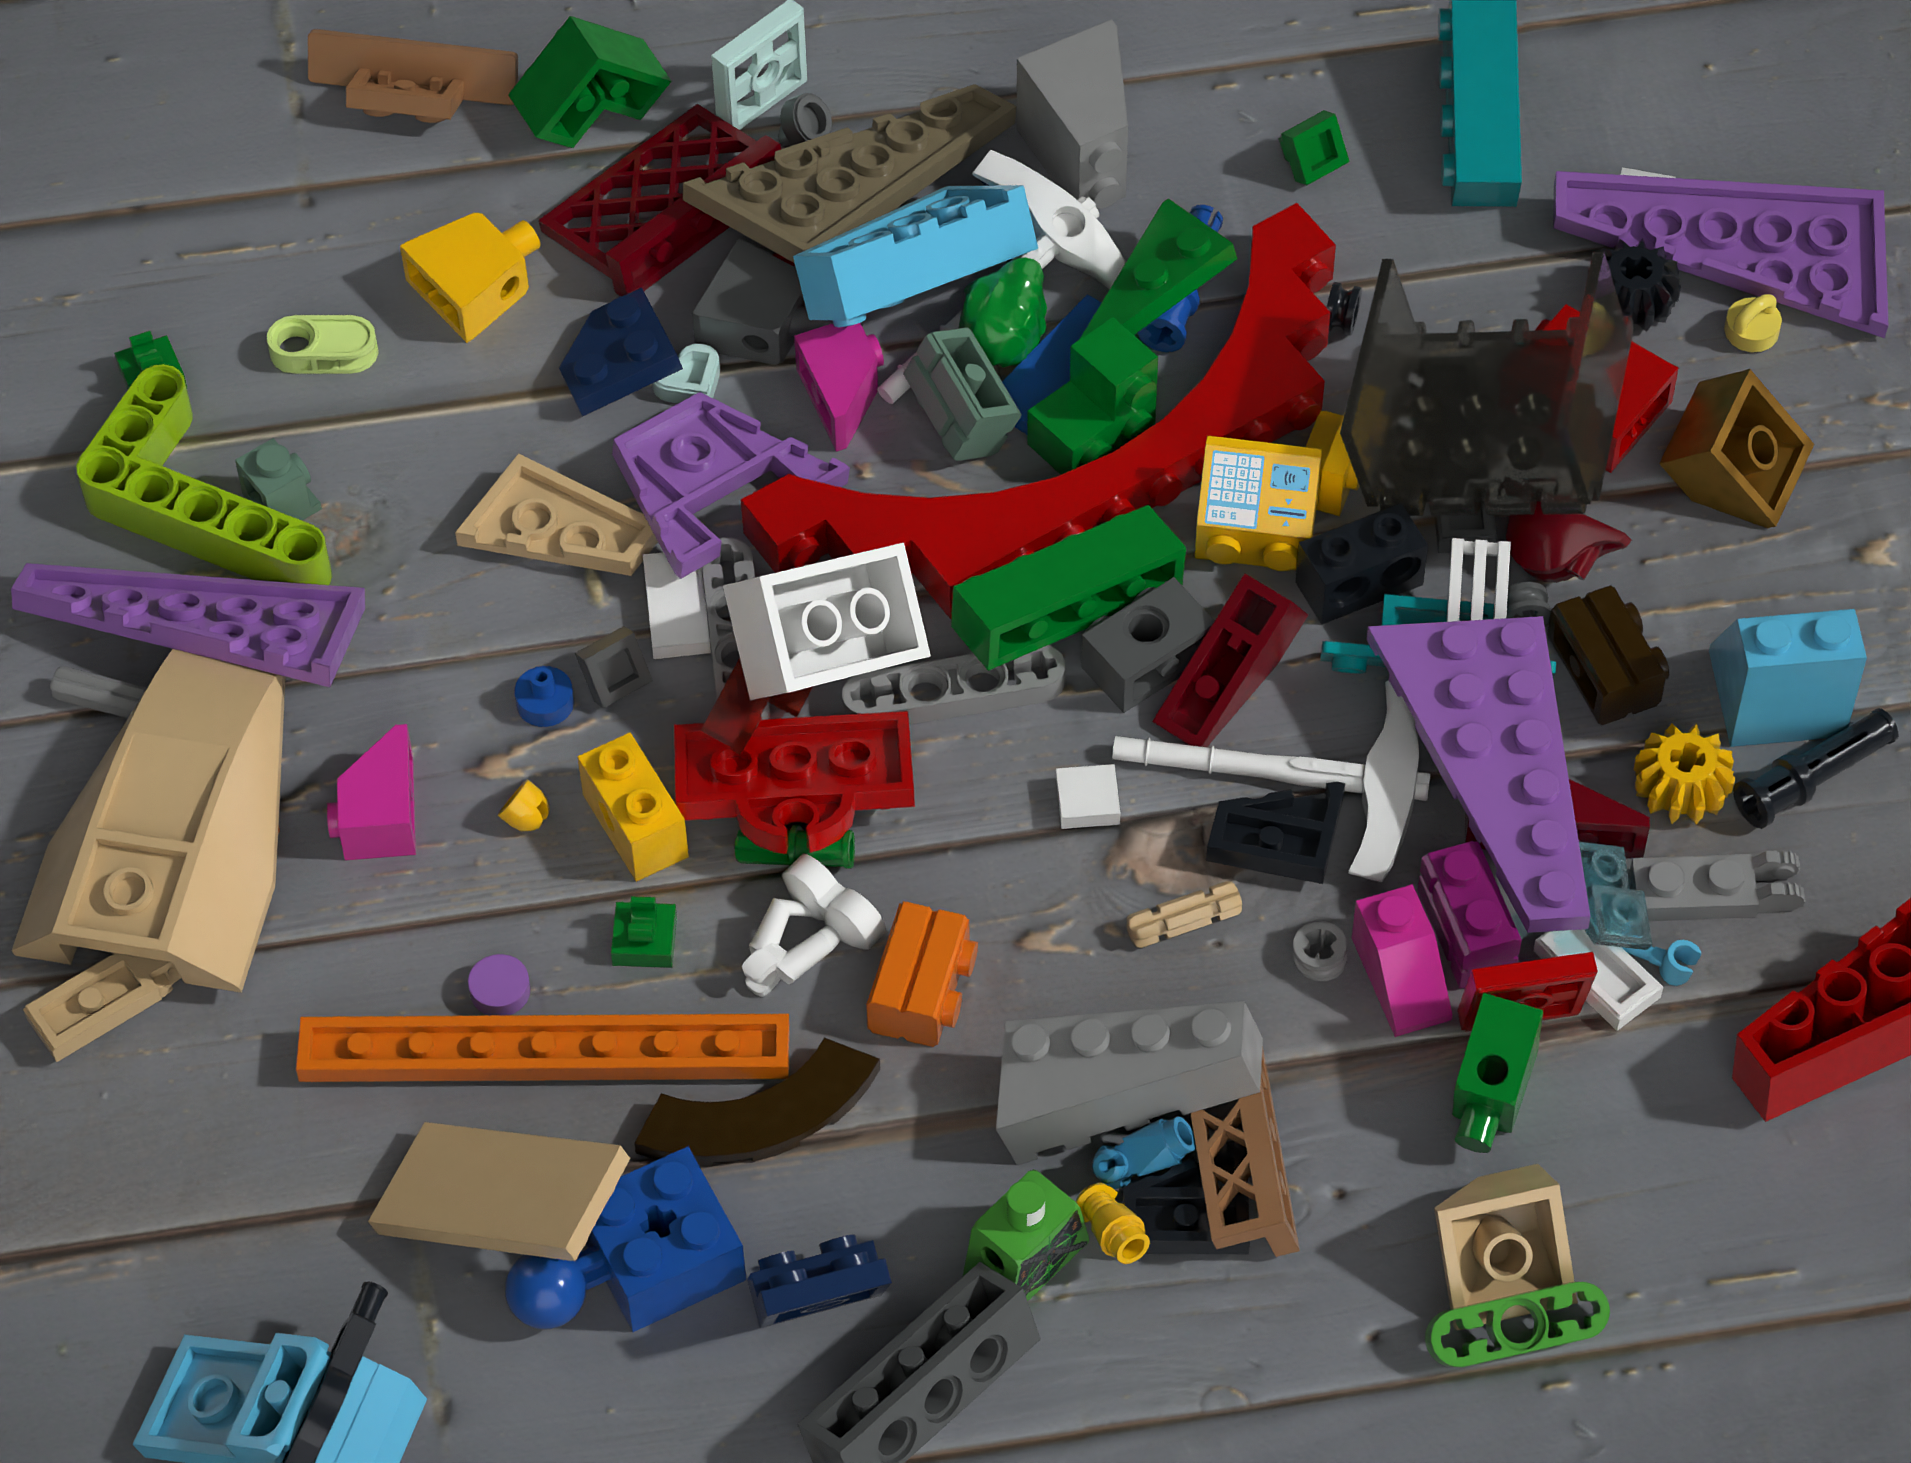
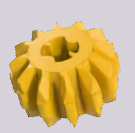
[1633,723,1735,825]

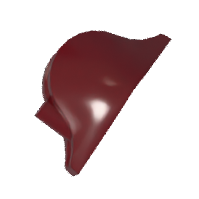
[1503,479,1632,583]

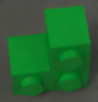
[508,16,672,148]
[1027,316,1158,475]

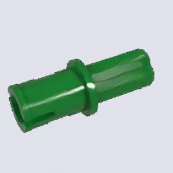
[734,824,855,869]

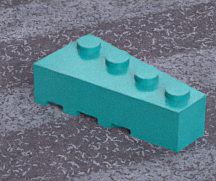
[1438,0,1522,207]

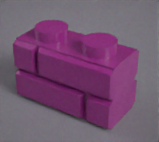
[1417,841,1522,989]

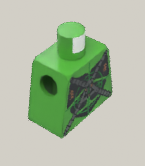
[962,1169,1089,1301]

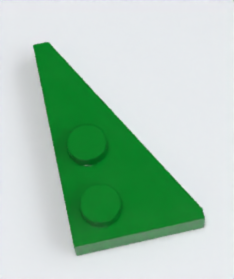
[1080,198,1238,339]

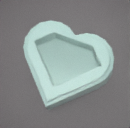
[652,344,720,403]

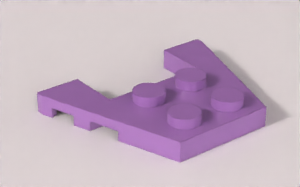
[612,392,850,579]

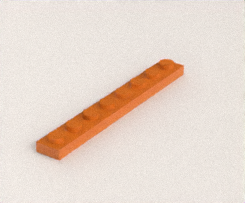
[296,1014,790,1082]

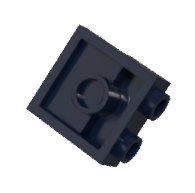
[747,1234,892,1328]

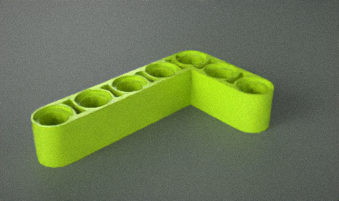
[76,364,332,585]

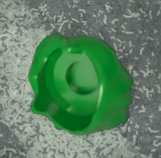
[958,257,1047,367]

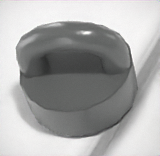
[778,93,832,148]

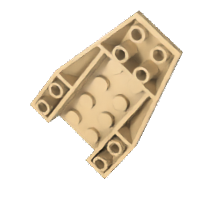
[12,649,286,993]

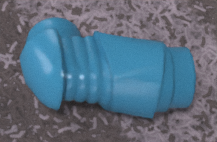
[1092,1117,1196,1189]

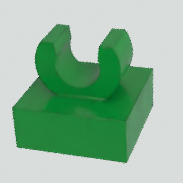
[1278,110,1350,186]
[114,331,188,389]
[611,896,677,968]

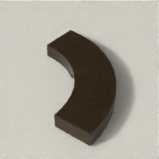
[634,1037,880,1167]

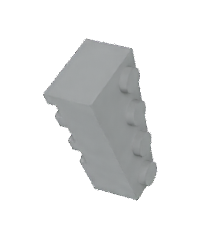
[996,1001,1263,1165]

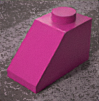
[794,323,884,452]
[327,724,416,860]
[1351,884,1453,1037]

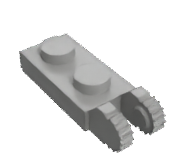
[1630,850,1806,921]

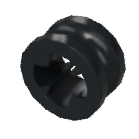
[1326,282,1362,336]

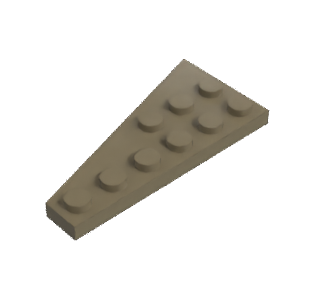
[683,84,1017,263]

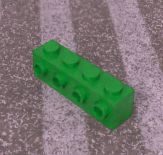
[951,505,1186,671]

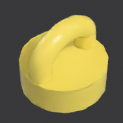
[1724,294,1782,352]

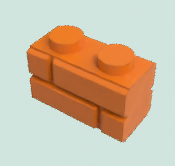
[866,901,978,1047]

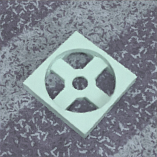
[711,0,807,130]

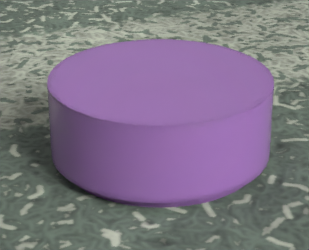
[468,954,530,1015]

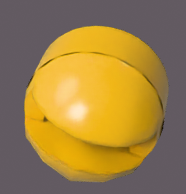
[497,779,550,832]

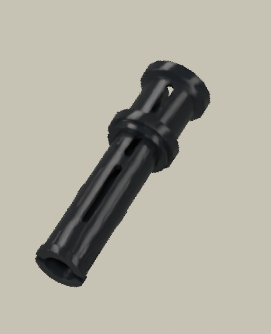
[1733,708,1899,829]

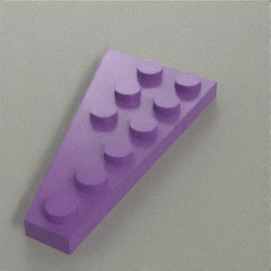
[1553,171,1888,338]
[11,563,365,687]
[1366,616,1591,933]

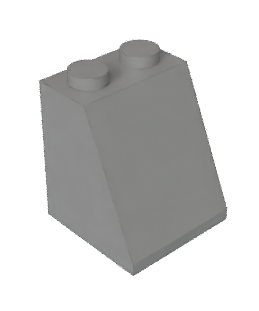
[1017,19,1128,209]

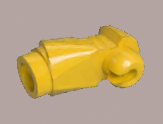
[1075,1183,1150,1264]

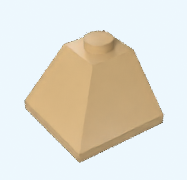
[1434,1164,1578,1331]

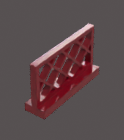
[538,104,781,296]

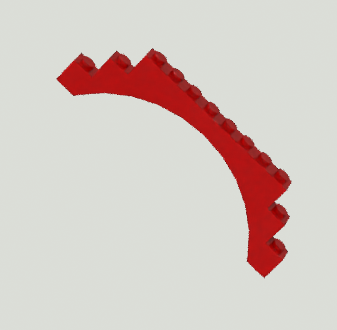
[741,203,1336,619]

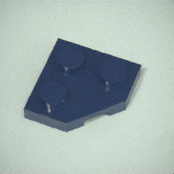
[559,287,683,417]

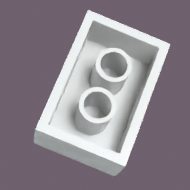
[723,543,931,700]

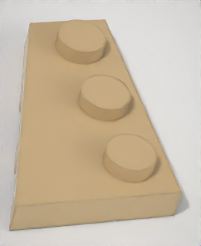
[455,453,658,576]

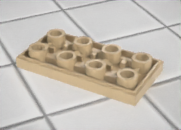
[368,1122,630,1261]

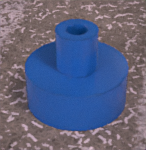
[514,666,574,727]

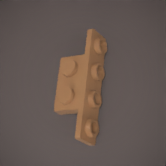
[308,29,518,123]

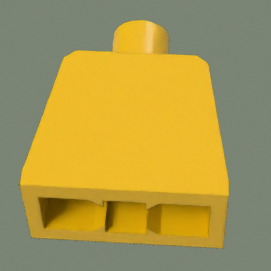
[400,212,540,343]

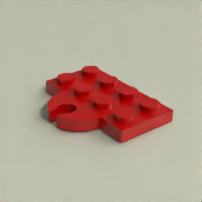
[674,711,915,854]

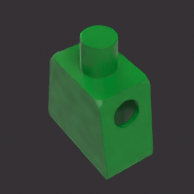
[1452,993,1544,1153]

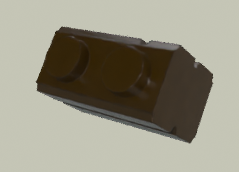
[1547,585,1669,725]

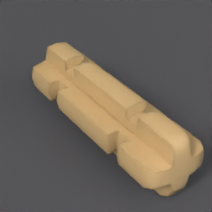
[1126,881,1242,948]

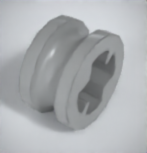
[1293,921,1347,981]

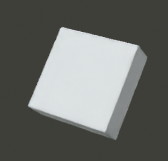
[1056,764,1121,829]

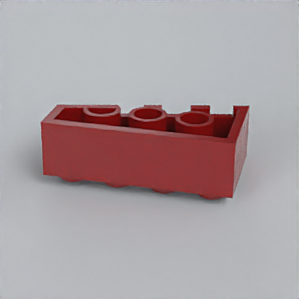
[1732,898,1911,1122]

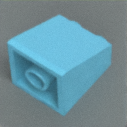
[1709,609,1867,747]

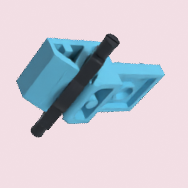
[132,1281,427,1463]

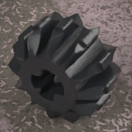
[1586,238,1681,332]

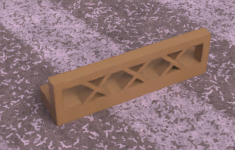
[1190,1046,1300,1257]

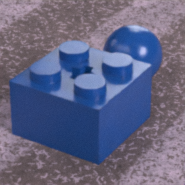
[505,1146,746,1332]

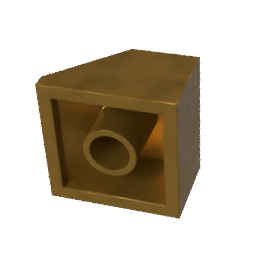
[1659,369,1814,529]

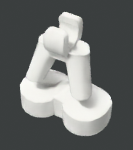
[742,854,886,997]

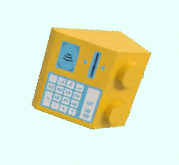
[1195,436,1322,571]

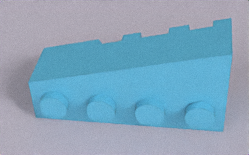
[793,185,1038,327]

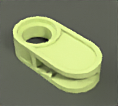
[267,315,379,374]

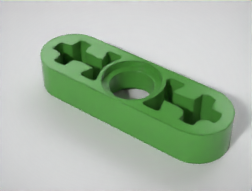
[1425,1282,1610,1367]

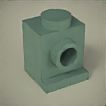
[235,438,322,520]

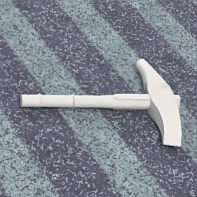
[877,150,1126,404]
[1112,680,1430,882]

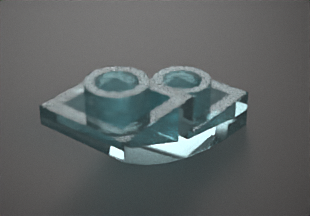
[1579,842,1653,950]

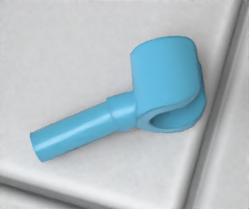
[1615,935,1701,986]

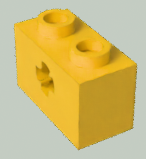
[577,732,689,882]

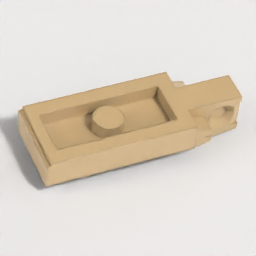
[23,953,181,1062]

